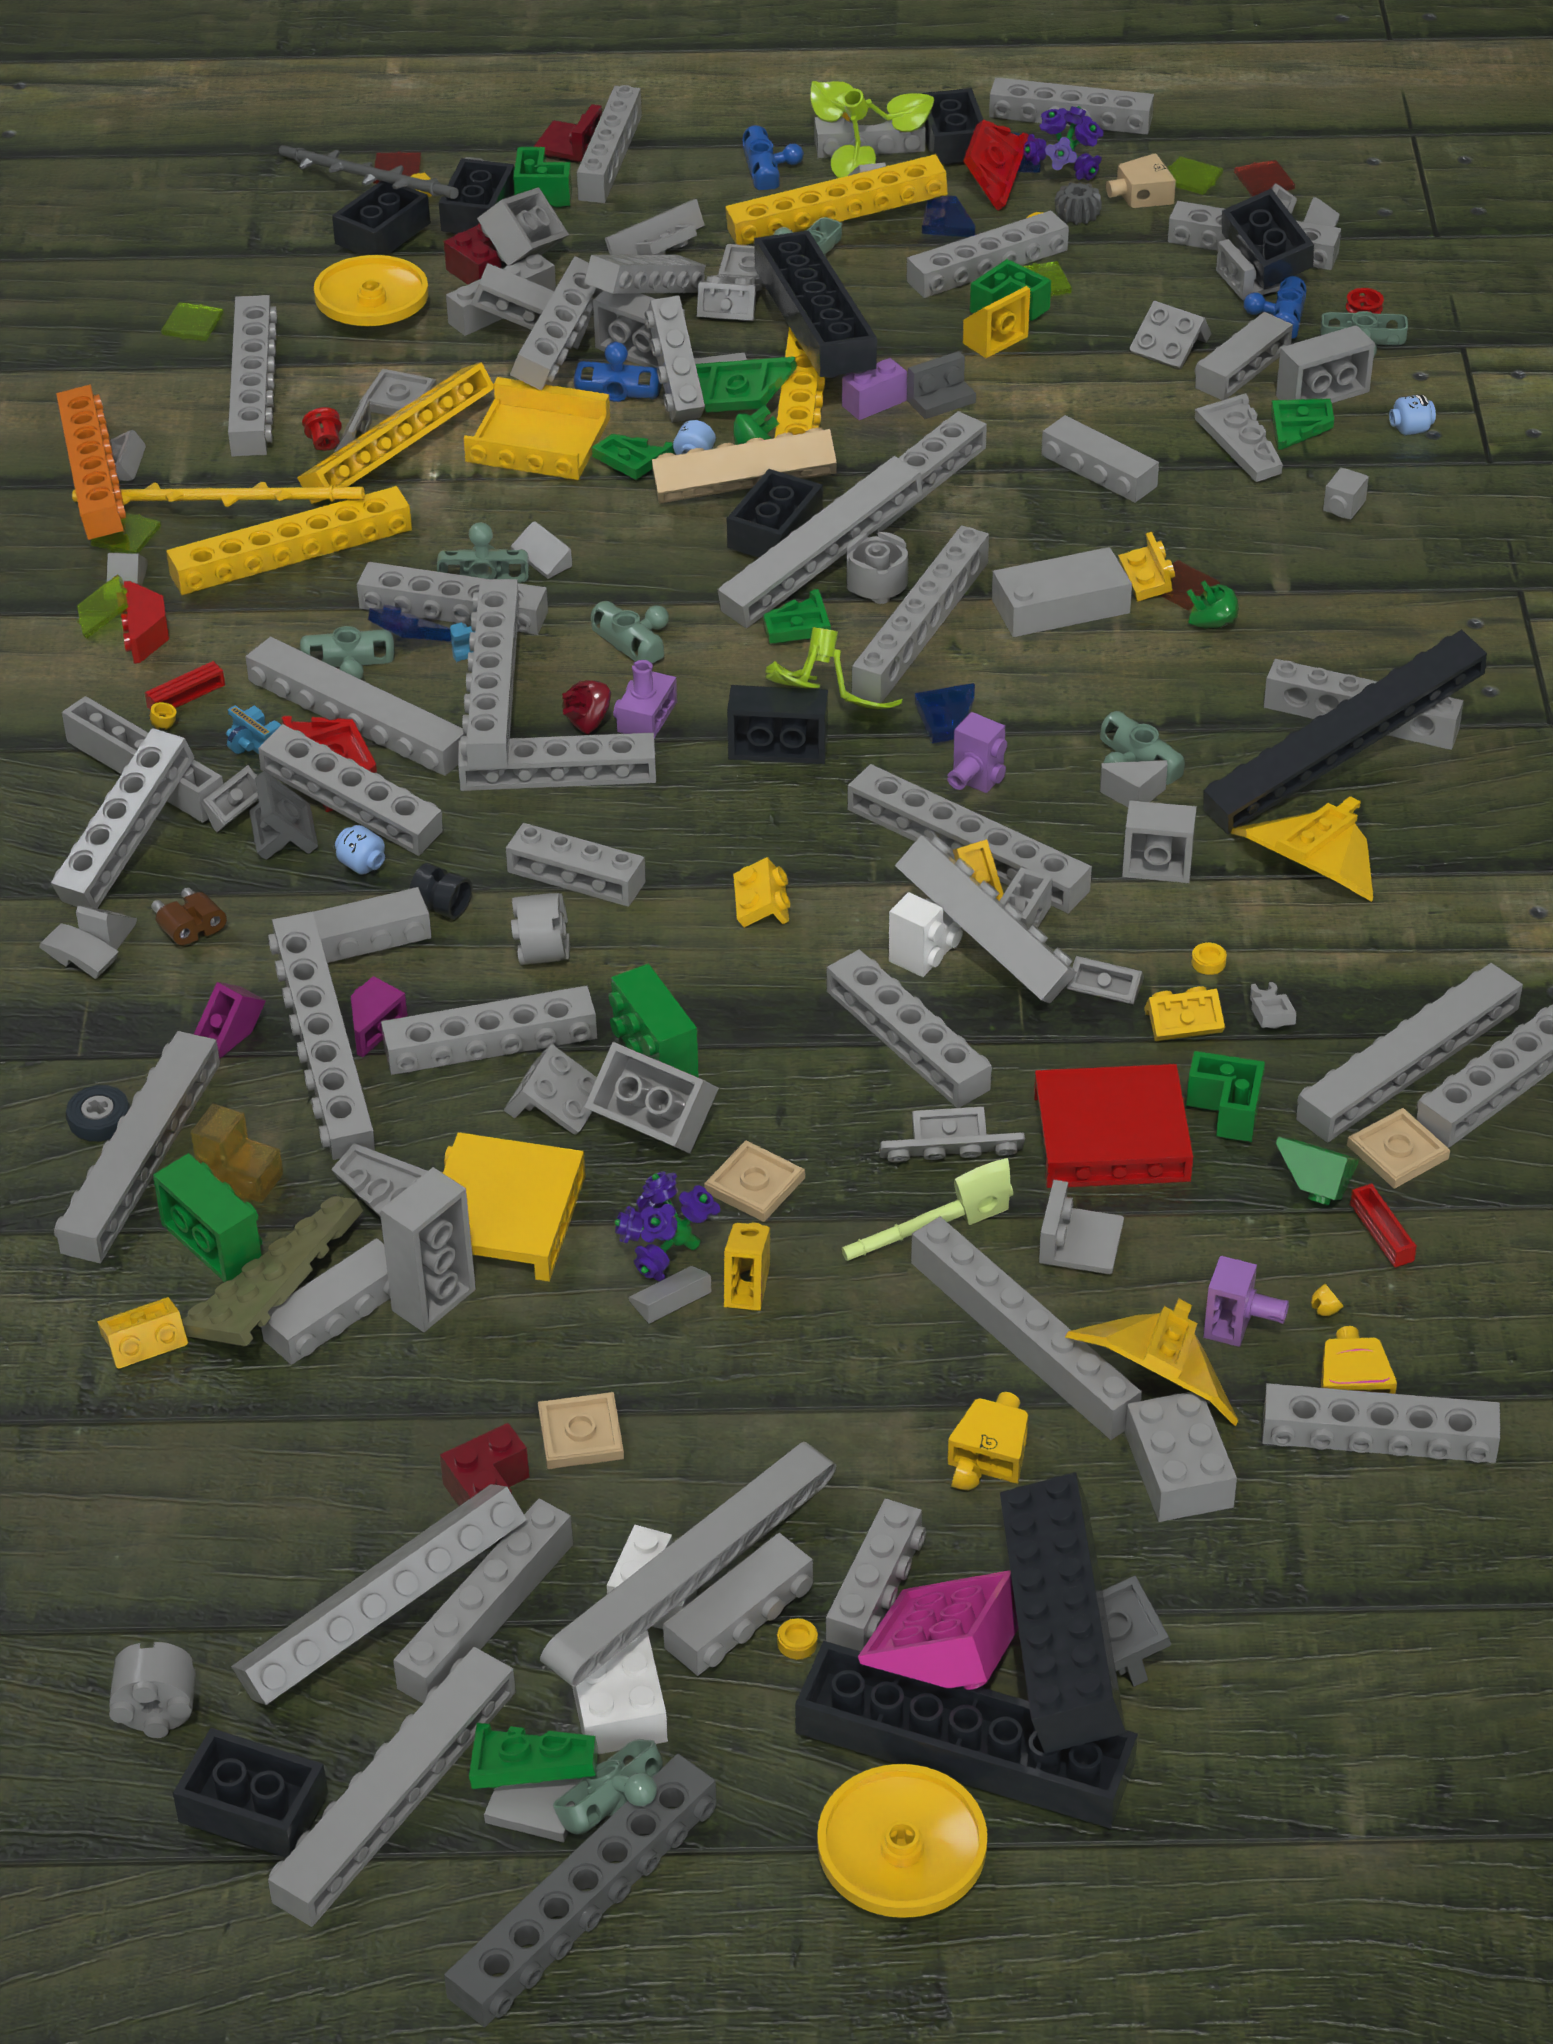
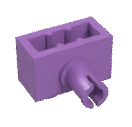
[842,358,907,420]
[613,660,677,738]
[947,712,1007,793]
[1203,1256,1289,1347]

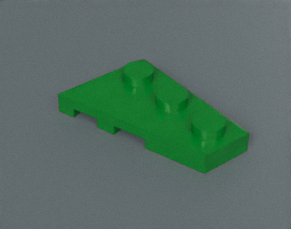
[469,1723,598,1789]

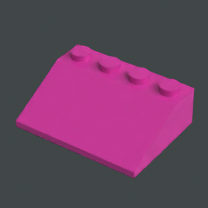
[858,1570,1019,1689]

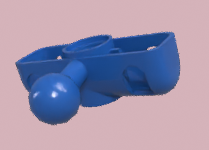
[743,125,804,190]
[1243,276,1306,338]
[574,342,662,402]

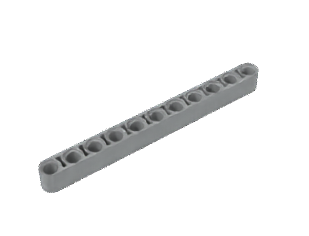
[540,1442,836,1687]

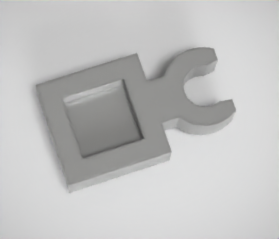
[1250,982,1296,1028]

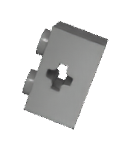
[1000,867,1052,928]

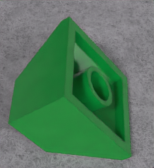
[1276,1137,1359,1205]

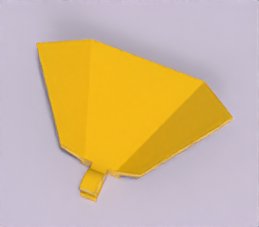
[1231,796,1373,902]
[1065,1298,1239,1426]

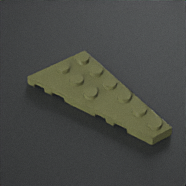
[182,1196,363,1346]

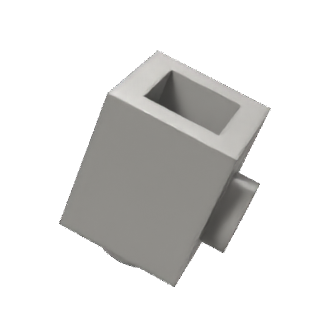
[1323,467,1369,520]

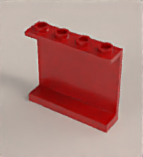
[1034,1064,1193,1188]

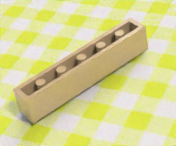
[652,428,837,504]

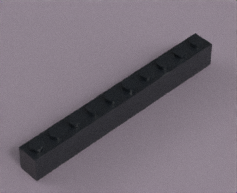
[1203,629,1487,835]

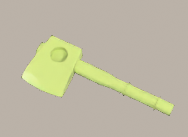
[841,1158,1013,1261]

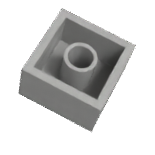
[1122,800,1197,883]

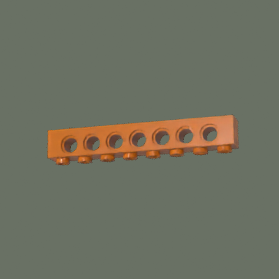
[56,384,127,540]

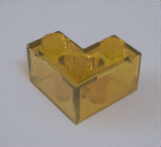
[191,1103,283,1203]

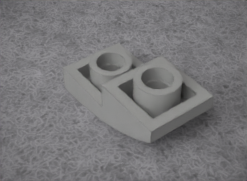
[39,923,119,979]

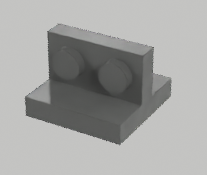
[907,351,976,419]
[250,770,318,860]
[1103,1575,1171,1687]

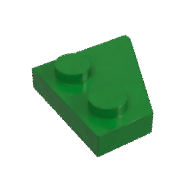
[1271,398,1334,450]
[592,434,675,480]
[763,589,831,644]

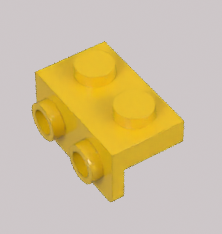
[733,857,791,928]

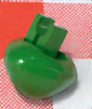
[733,405,779,445]
[1186,580,1239,628]

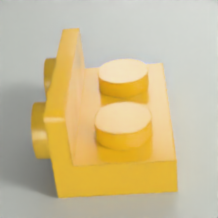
[1118,532,1175,602]
[1144,986,1225,1041]
[97,1297,188,1368]

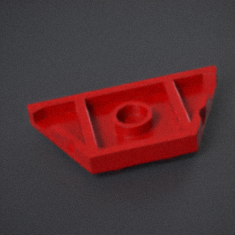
[963,120,1029,211]
[281,716,377,812]

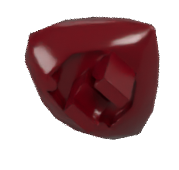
[562,680,611,734]

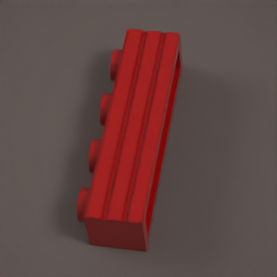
[145,661,225,716]
[1350,1183,1417,1267]

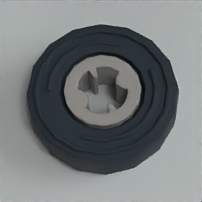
[66,1085,130,1141]

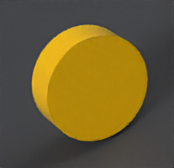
[1191,942,1227,975]
[777,1618,818,1660]

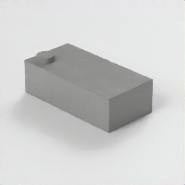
[992,547,1132,637]
[380,1167,476,1332]

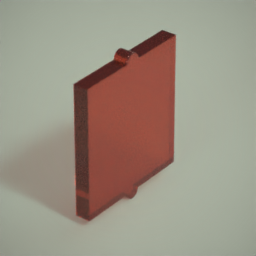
[373,151,421,184]
[1234,160,1295,197]
[1159,560,1220,611]

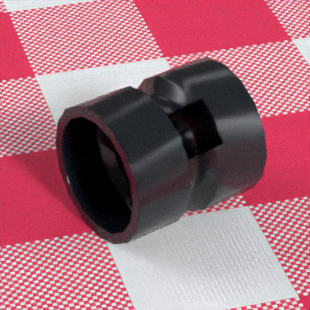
[409,863,473,920]

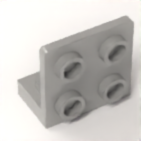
[1216,239,1282,300]
[697,275,762,320]
[1130,301,1211,369]
[504,1044,597,1135]
[1039,1180,1124,1274]

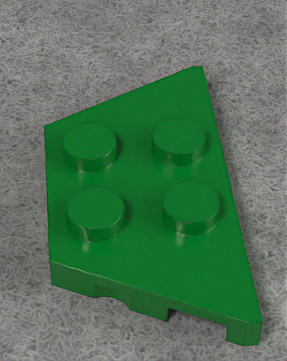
[695,357,797,412]

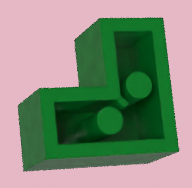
[514,147,572,207]
[970,259,1051,321]
[1186,1051,1265,1142]

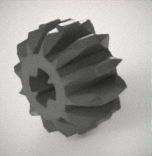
[1055,182,1102,225]

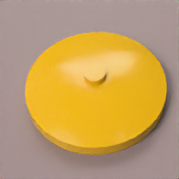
[314,255,428,326]
[817,1764,987,1918]

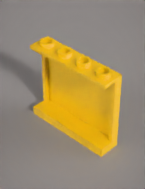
[464,377,610,480]
[442,1132,586,1282]

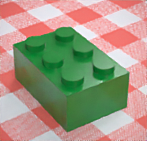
[608,963,699,1078]
[153,1153,262,1282]

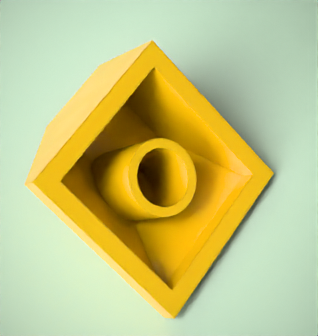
[963,286,1030,358]

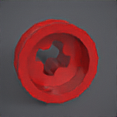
[1346,288,1384,314]
[302,407,342,451]

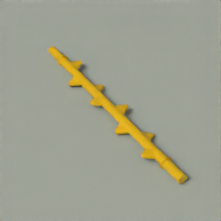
[72,482,365,507]

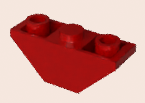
[119,581,169,664]

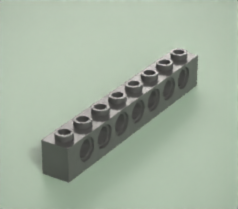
[444,1753,717,2028]

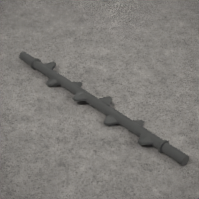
[279,145,459,199]

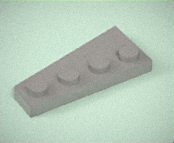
[1195,393,1283,482]
[331,1143,428,1217]

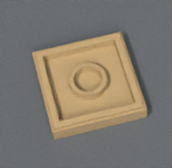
[1347,1108,1450,1189]
[704,1140,805,1222]
[538,1392,624,1469]

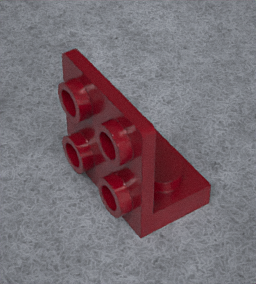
[534,104,602,162]

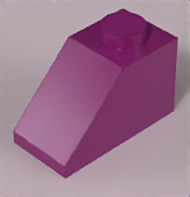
[351,976,408,1058]
[194,982,266,1059]

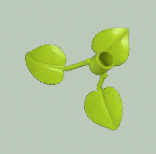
[811,81,934,178]
[765,627,903,709]

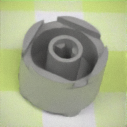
[846,532,909,604]
[511,893,570,965]
[109,1642,196,1738]

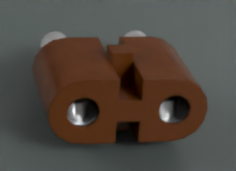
[151,888,227,945]

